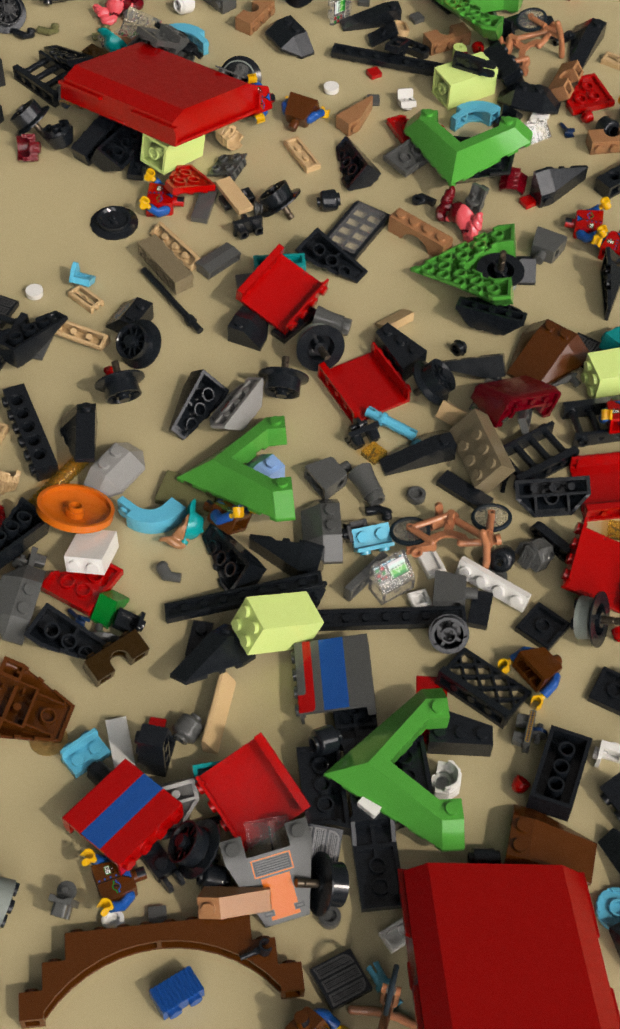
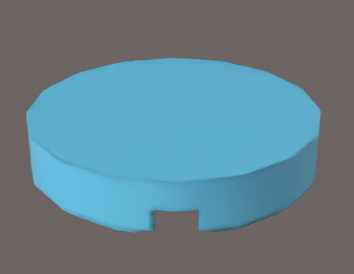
[595,887,620,930]

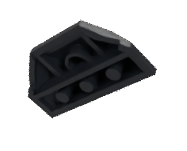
[265,15,314,59]
[497,81,561,114]
[455,296,528,336]
[514,475,591,518]

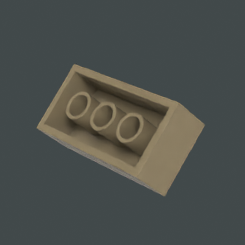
[449,409,516,493]

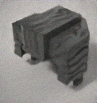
[515,537,555,573]

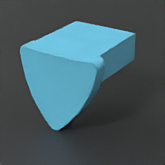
[69,262,96,287]

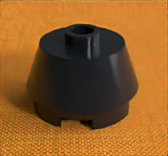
[42,120,74,149]
[428,614,469,654]

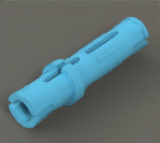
[364,406,418,441]

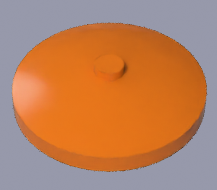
[36,484,115,534]

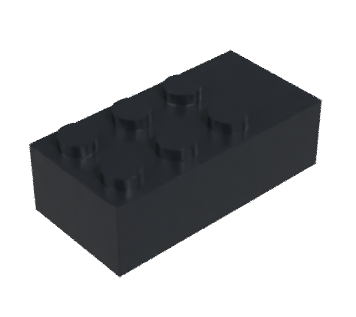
[526,725,593,822]

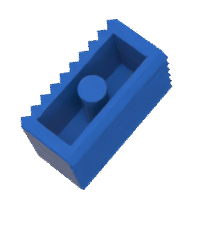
[149,966,205,1020]

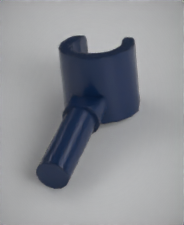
[559,122,575,138]
[67,608,90,628]

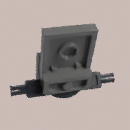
[136,21,203,61]

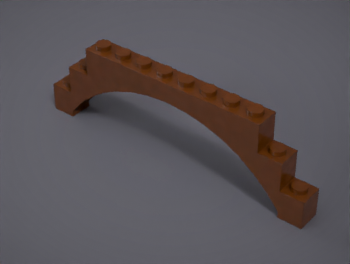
[19,915,305,1029]

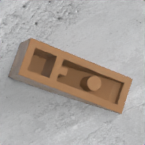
[336,95,373,137]
[197,886,272,919]

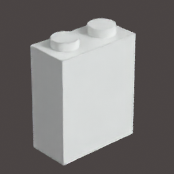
[64,530,119,575]

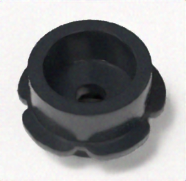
[451,340,467,356]

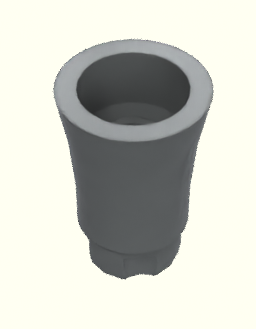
[312,306,352,336]
[348,463,385,506]

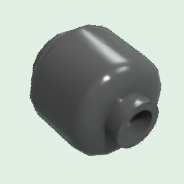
[172,713,204,745]

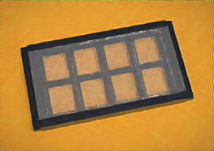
[327,200,390,260]

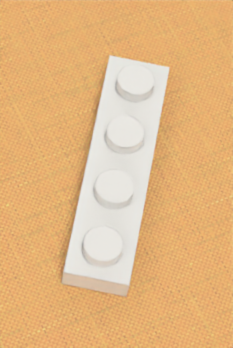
[455,556,532,613]

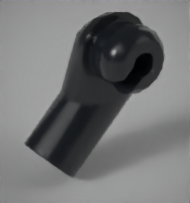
[13,27,35,40]
[553,30,575,46]
[412,193,437,207]
[365,505,393,521]

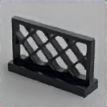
[435,647,532,729]

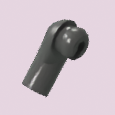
[156,561,182,583]

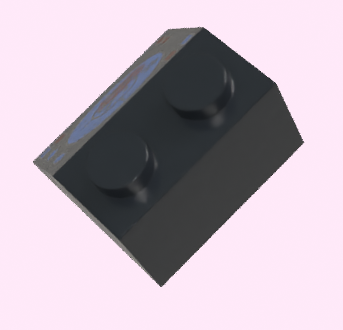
[105,297,154,333]

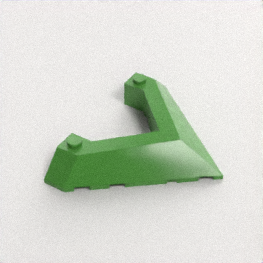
[435,0,523,41]
[404,109,533,187]
[410,223,516,306]
[177,416,296,522]
[323,688,465,852]

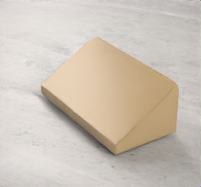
[375,309,414,329]

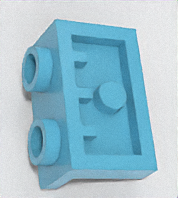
[351,522,395,556]
[60,728,111,779]

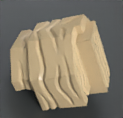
[215,123,244,151]
[0,470,21,495]

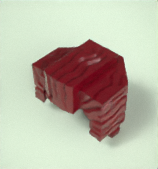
[16,133,41,162]
[499,167,528,195]

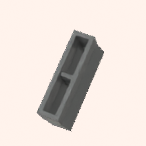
[195,242,241,280]

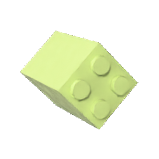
[432,51,498,110]
[140,133,205,175]
[581,347,620,399]
[230,591,324,655]

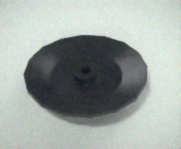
[90,206,138,240]

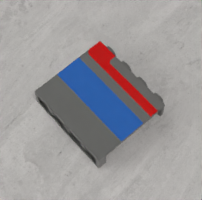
[291,633,377,724]

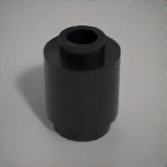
[87,761,112,785]
[467,847,501,864]

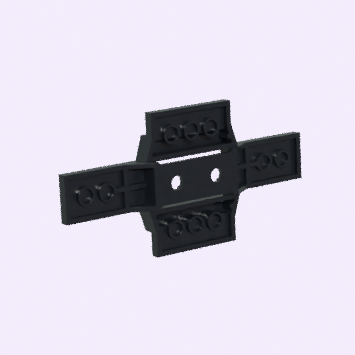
[296,707,434,913]

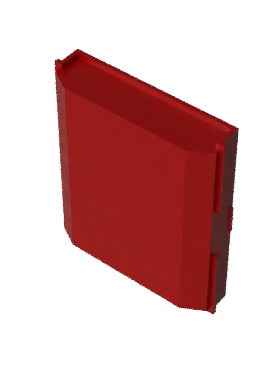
[58,41,264,147]
[397,862,620,1029]

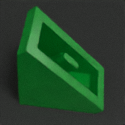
[90,590,130,629]

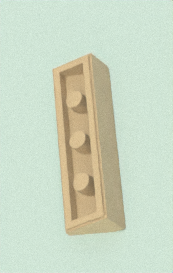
[149,221,201,271]
[46,313,111,351]
[201,672,236,754]

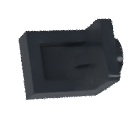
[342,518,368,543]
[111,607,146,633]

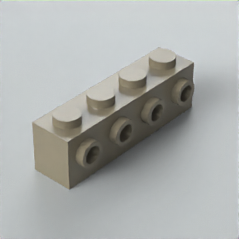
[138,234,194,295]

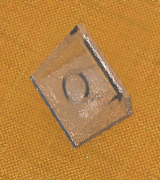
[244,815,290,858]

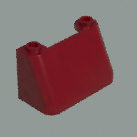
[470,375,561,428]

